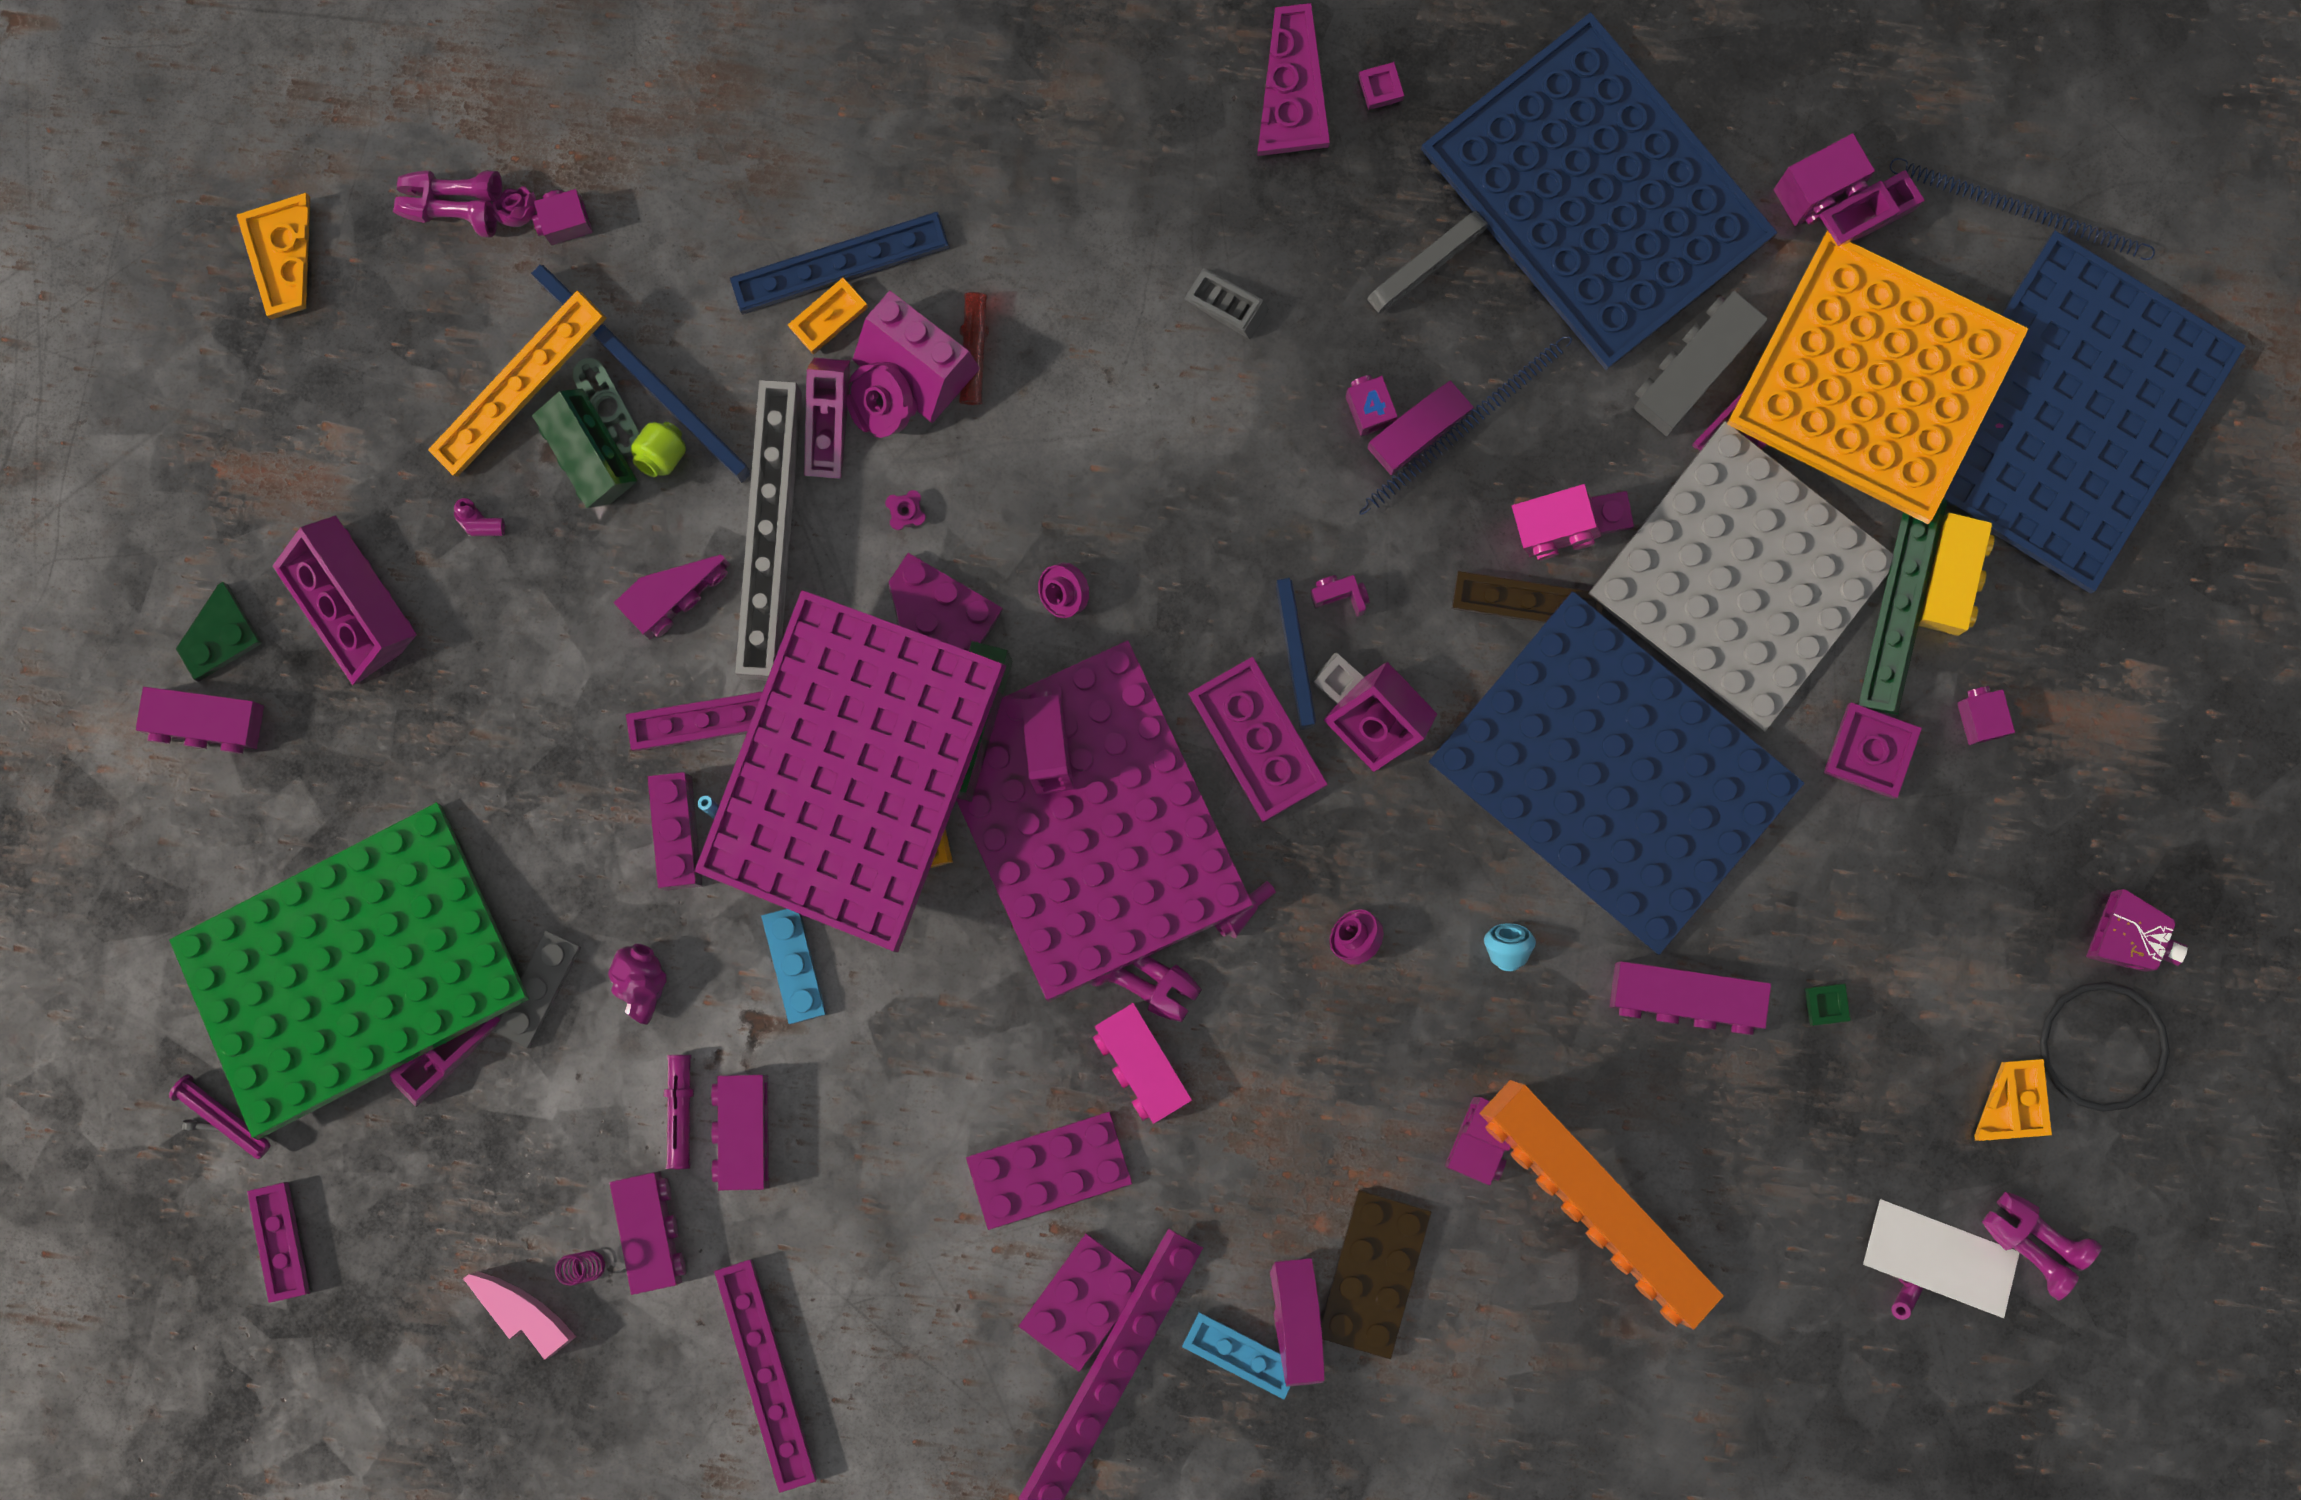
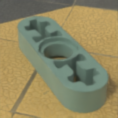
[573,358,640,457]

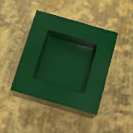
[1805,984,1851,1026]

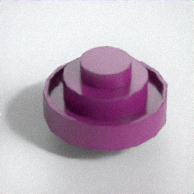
[1038,562,1089,618]
[1329,909,1384,965]

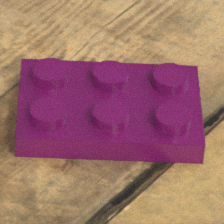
[1018,1233,1142,1372]

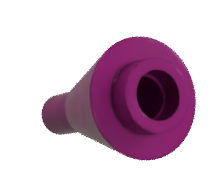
[1214,881,1276,938]

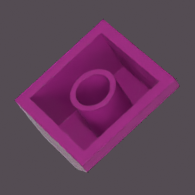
[1324,661,1438,772]

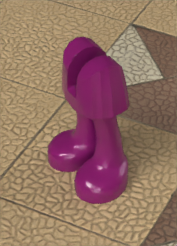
[393,170,502,237]
[1089,956,1202,1022]
[1982,1191,2102,1301]

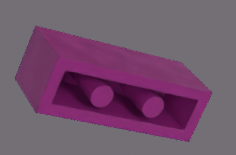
[135,686,264,754]
[647,772,703,891]
[711,1075,769,1191]
[609,1171,686,1295]

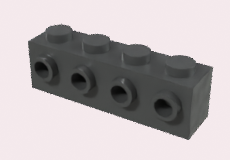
[1633,291,1768,436]

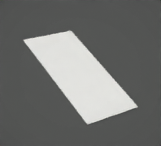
[1863,1199,2019,1318]

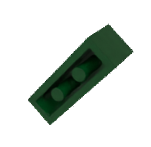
[532,388,638,508]

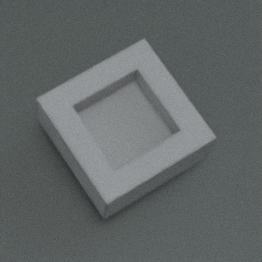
[1311,653,1364,704]

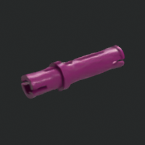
[664,1055,694,1169]

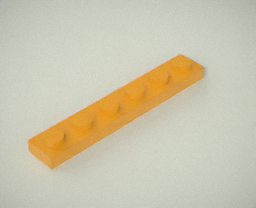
[428,291,607,476]

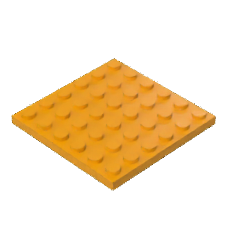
[1727,231,2028,524]

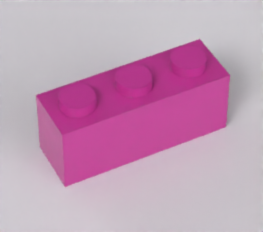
[1093,1003,1192,1124]

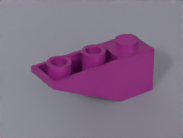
[613,554,731,640]

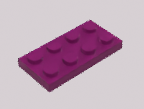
[1188,656,1328,823]
[966,1111,1132,1230]

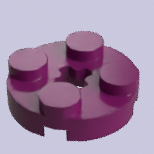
[847,362,917,438]

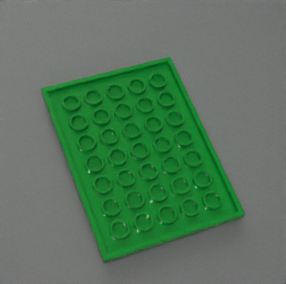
[169,802,529,1140]

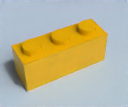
[1919,513,1994,636]

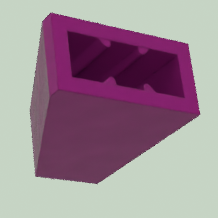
[1021,691,1074,795]

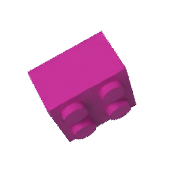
[1511,484,1602,560]

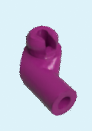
[454,498,505,536]
[1892,1278,1924,1320]

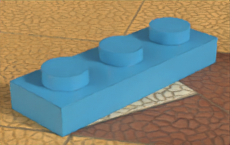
[761,909,827,1025]
[1182,1312,1291,1399]

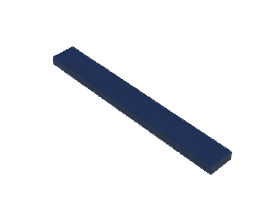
[531,265,751,483]

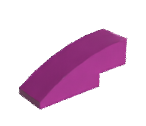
[1819,170,1925,246]
[1368,380,1474,476]
[389,1016,500,1107]
[1270,1258,1325,1387]

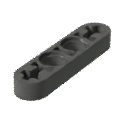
[1367,211,1488,314]

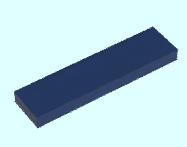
[1276,578,1316,730]

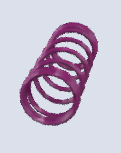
[555,1250,605,1286]

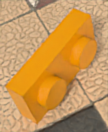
[788,278,868,355]

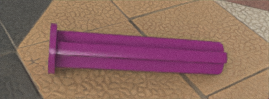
[169,1074,271,1159]

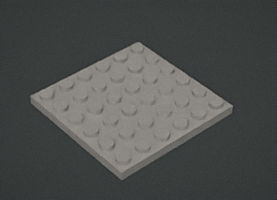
[1589,421,1893,733]

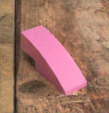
[463,1271,576,1360]

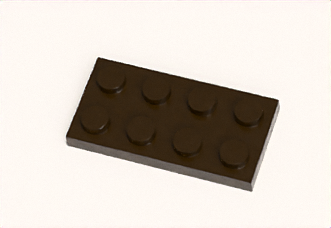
[1321,1190,1431,1360]

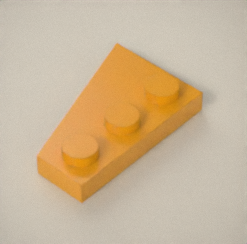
[237,193,310,320]

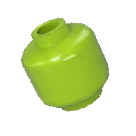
[631,422,686,477]

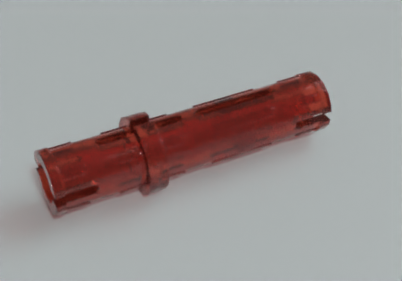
[959,292,989,405]

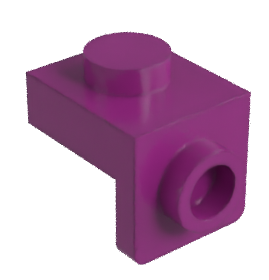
[1310,575,1370,617]

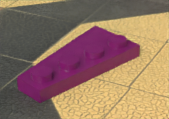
[1257,3,1330,156]

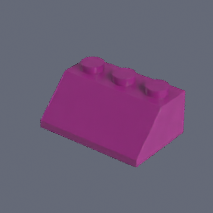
[852,290,980,423]

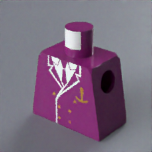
[2086,889,2188,972]

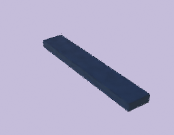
[729,211,950,315]

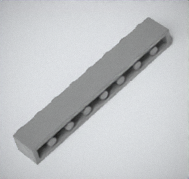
[735,380,802,681]

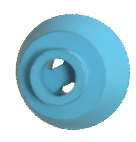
[1484,923,1536,971]

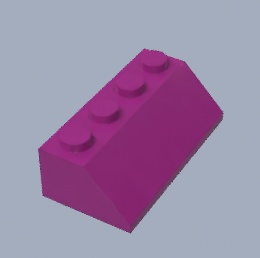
[273,515,417,685]

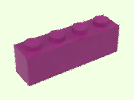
[1609,961,1771,1035]

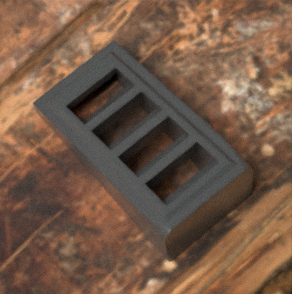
[1184,268,1269,339]

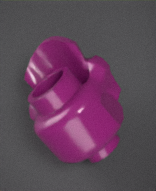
[608,944,667,1025]

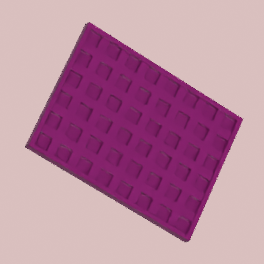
[694,590,1007,952]
[956,640,1253,1002]

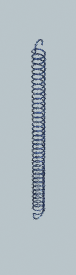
[1890,158,2155,260]
[1359,336,1572,515]

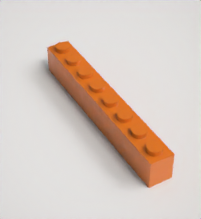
[1479,1080,1724,1330]

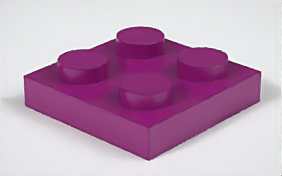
[1824,702,1922,799]

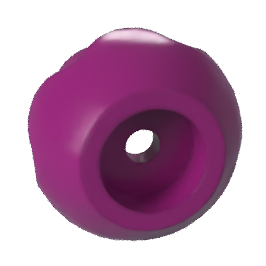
[492,186,537,227]

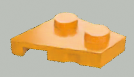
[1974,1059,2052,1141]

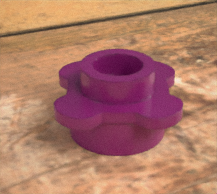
[885,490,926,531]

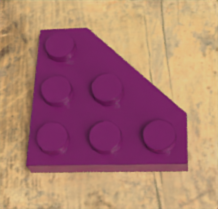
[888,553,1003,651]

